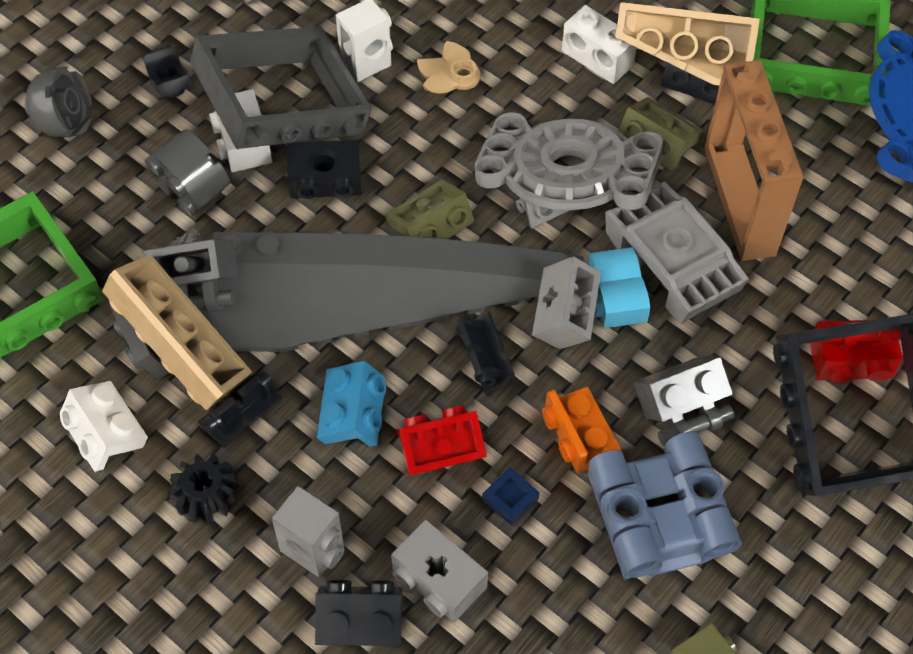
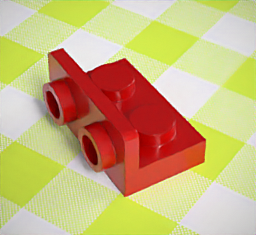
[396,405,487,476]

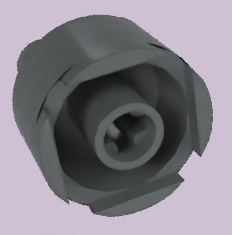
[145,129,231,216]

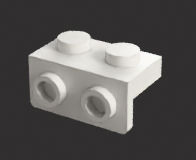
[60,381,148,472]

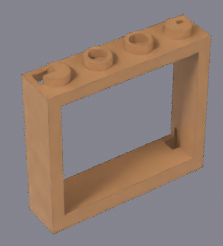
[704,60,804,261]

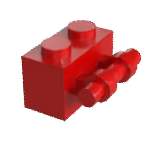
[810,320,903,383]

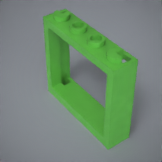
[751,0,890,106]
[0,191,104,358]

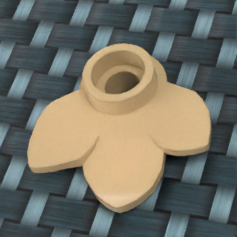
[417,41,480,93]

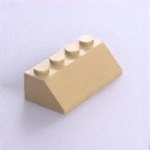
[102,254,252,411]

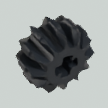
[168,453,239,524]

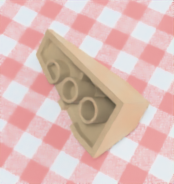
[616,2,760,86]

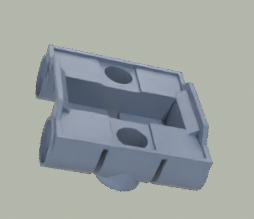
[588,432,742,580]

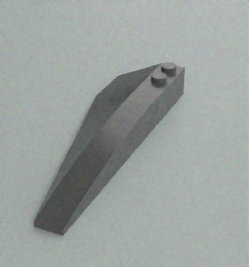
[210,232,584,352]

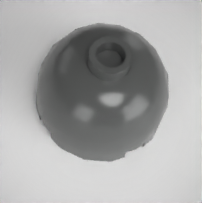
[25,66,92,138]

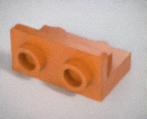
[542,387,622,474]

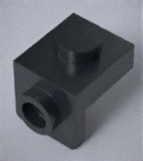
[142,44,193,98]

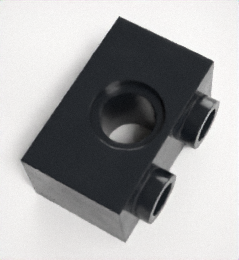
[287,140,362,199]

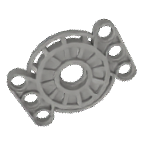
[474,112,663,211]

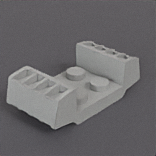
[605,181,749,324]

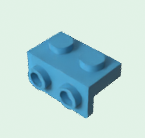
[317,361,386,447]

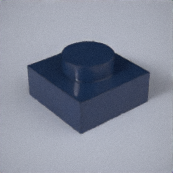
[482,467,540,526]

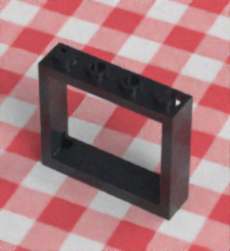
[773,313,913,496]

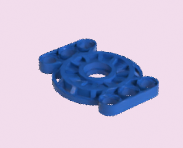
[869,30,913,183]

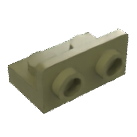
[618,97,704,170]
[385,179,474,239]

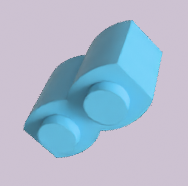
[588,247,650,328]

